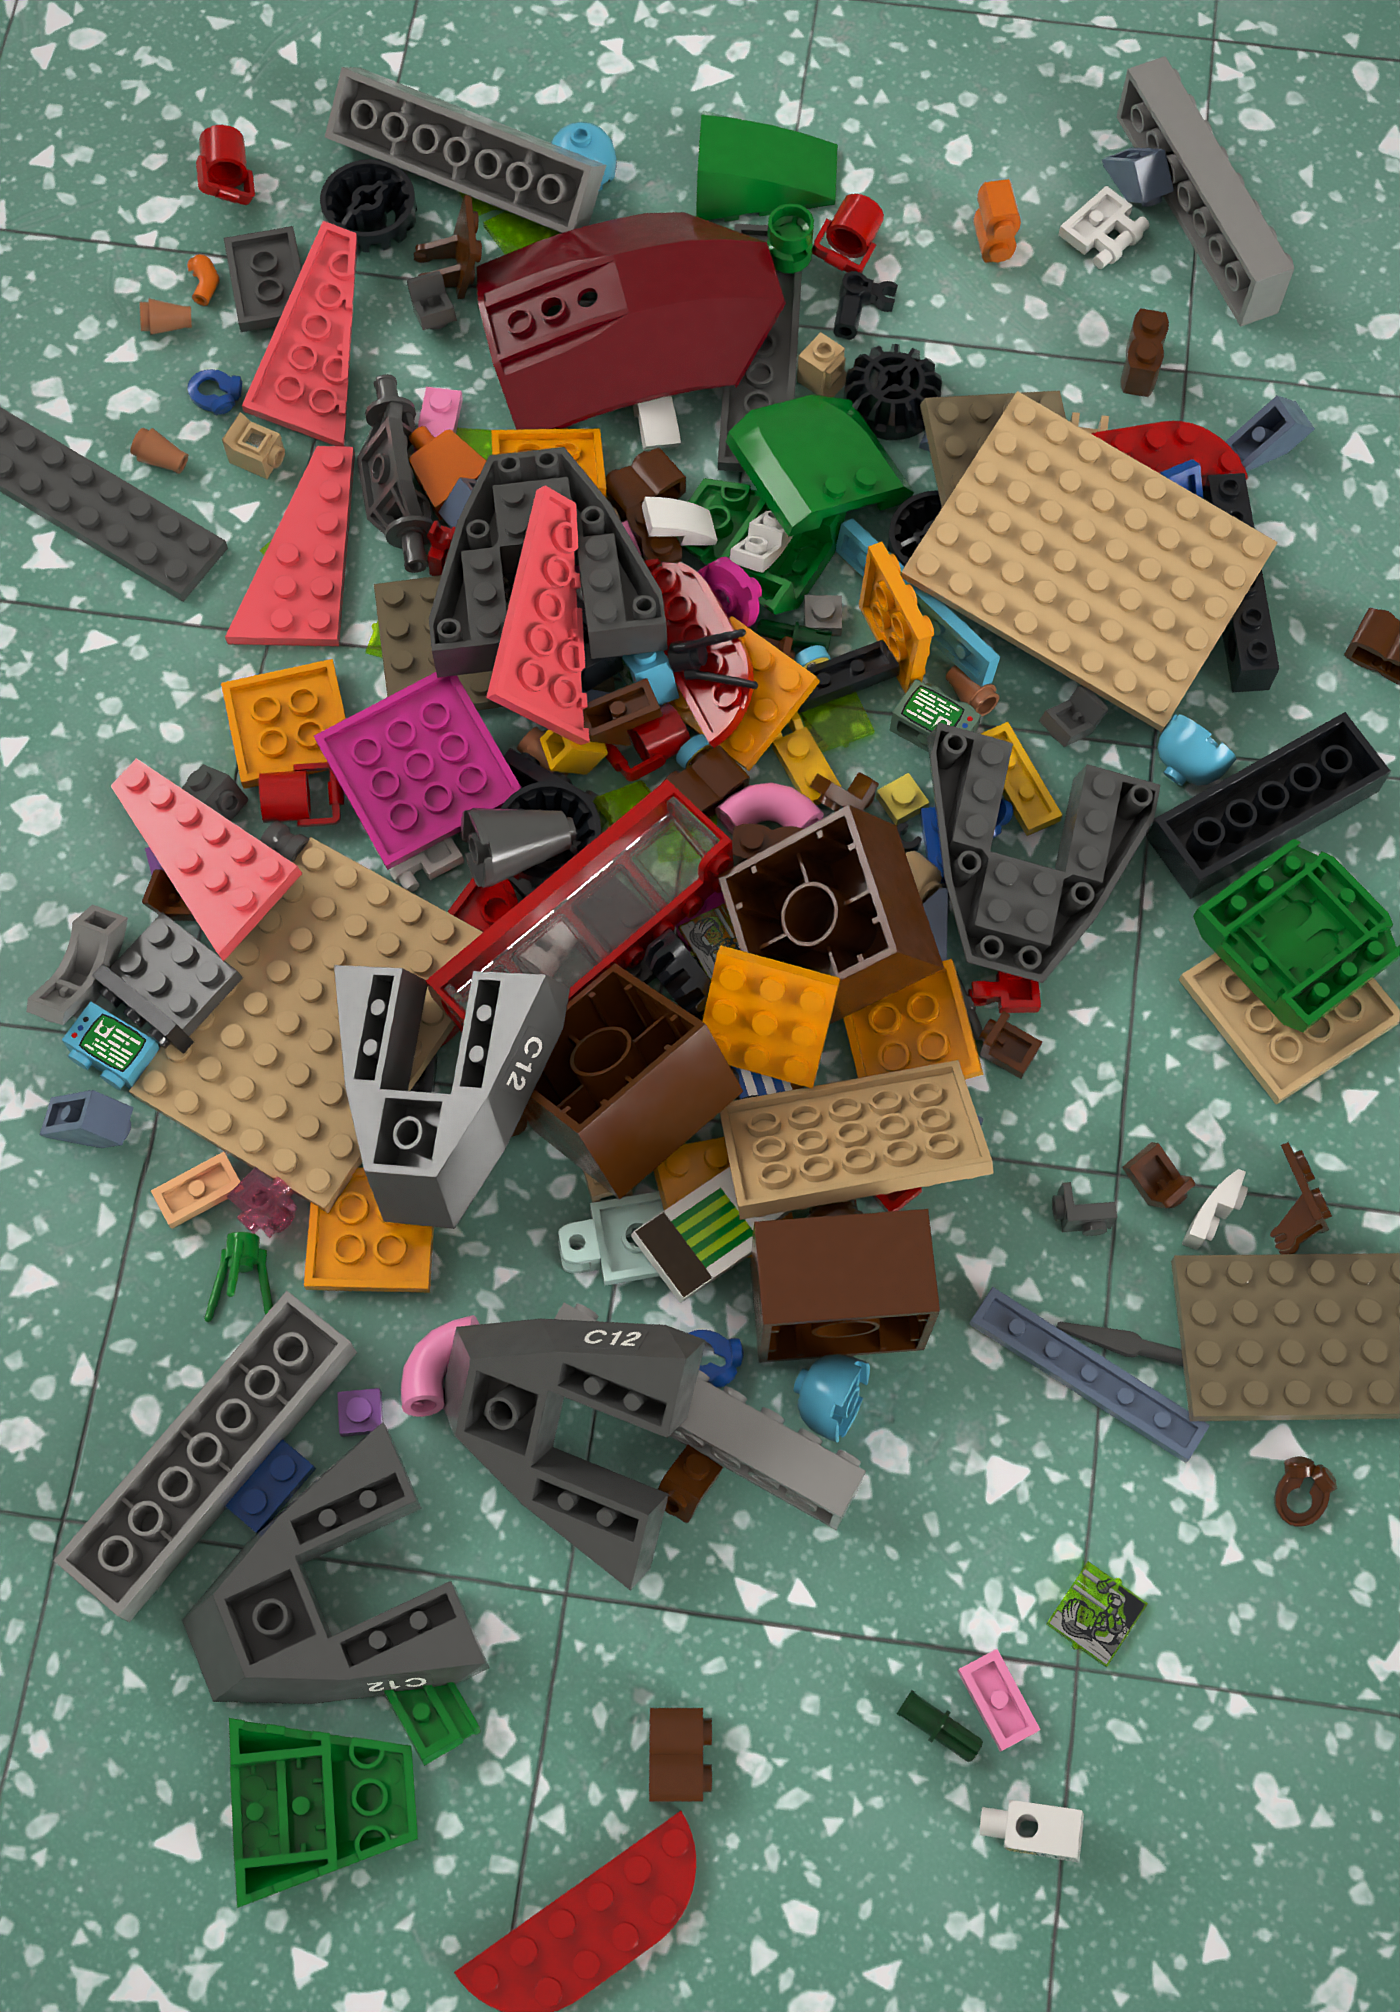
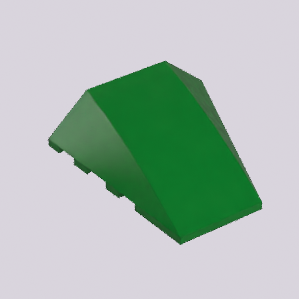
[696,111,838,222]
[676,478,846,615]
[229,1718,418,1908]

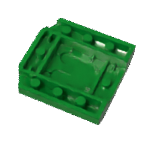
[725,394,914,537]
[1193,839,1400,1033]

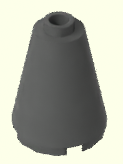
[461,808,576,888]

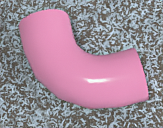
[715,782,824,834]
[401,1315,480,1417]

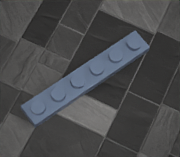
[969,1287,1210,1463]

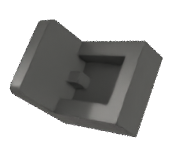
[407,271,457,330]
[1039,685,1108,747]
[182,764,248,821]
[1052,1182,1117,1236]

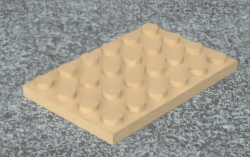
[720,1060,994,1220]

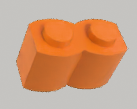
[973,179,1021,263]

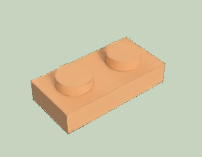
[151,1151,245,1229]

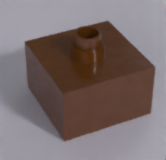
[717,805,944,1025]
[523,963,744,1199]
[750,1199,940,1363]

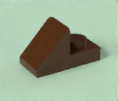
[583,678,663,746]

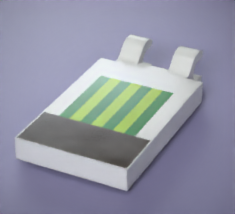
[631,1167,793,1304]

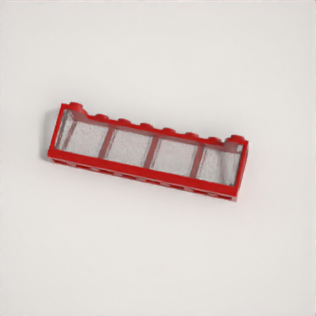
[426,779,734,1033]

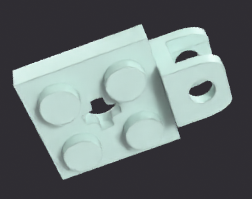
[558,1191,664,1286]

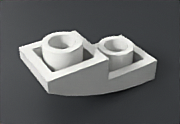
[633,396,681,450]
[642,497,717,546]
[730,510,794,573]
[1182,1169,1248,1250]

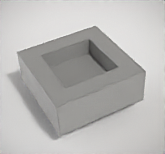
[804,595,842,636]

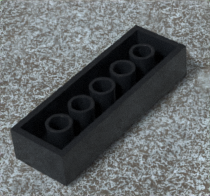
[1146,712,1391,899]

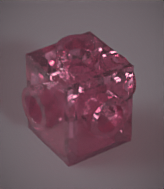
[226,1166,298,1238]

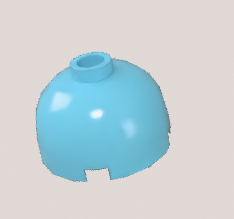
[551,122,617,191]
[1157,714,1237,786]
[793,1354,870,1443]

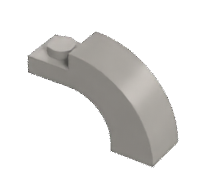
[26,905,128,1025]

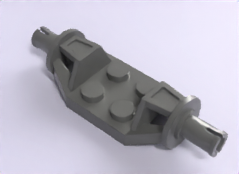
[357,374,433,573]

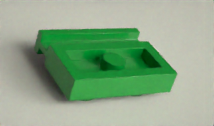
[383,1682,481,1766]

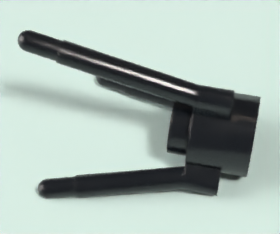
[668,629,759,689]

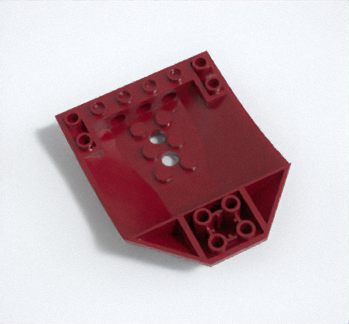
[476,212,786,430]

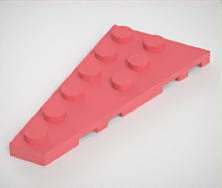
[242,221,357,446]
[225,446,355,647]
[486,486,590,745]
[111,758,302,962]

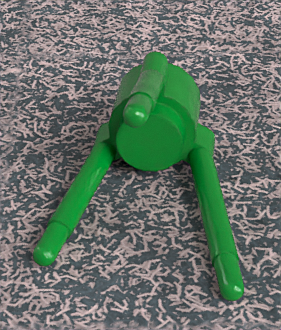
[204,1232,273,1322]

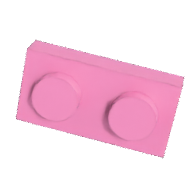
[413,387,463,453]
[957,1649,1041,1752]

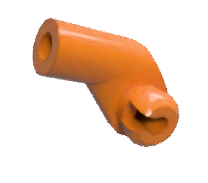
[187,254,220,306]

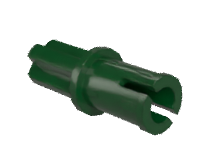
[756,619,832,652]
[897,1690,983,1762]

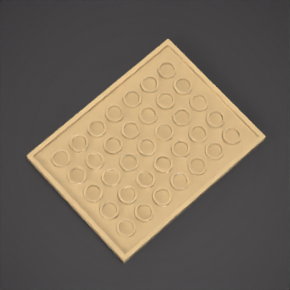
[901,391,1278,732]
[129,837,483,1213]

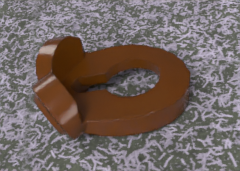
[1274,1456,1337,1527]

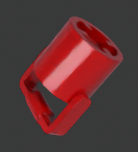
[196,125,255,205]
[812,193,884,273]
[605,703,690,781]
[259,762,345,827]

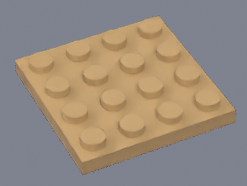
[1179,953,1400,1105]

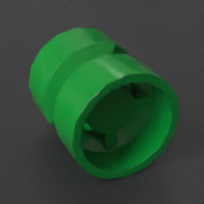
[767,203,814,273]

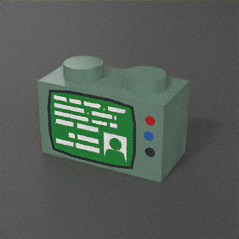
[890,679,982,752]

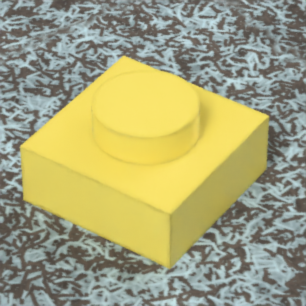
[876,773,930,826]

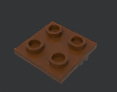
[413,195,482,299]
[1270,1142,1332,1254]

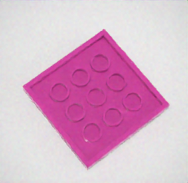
[314,672,521,870]

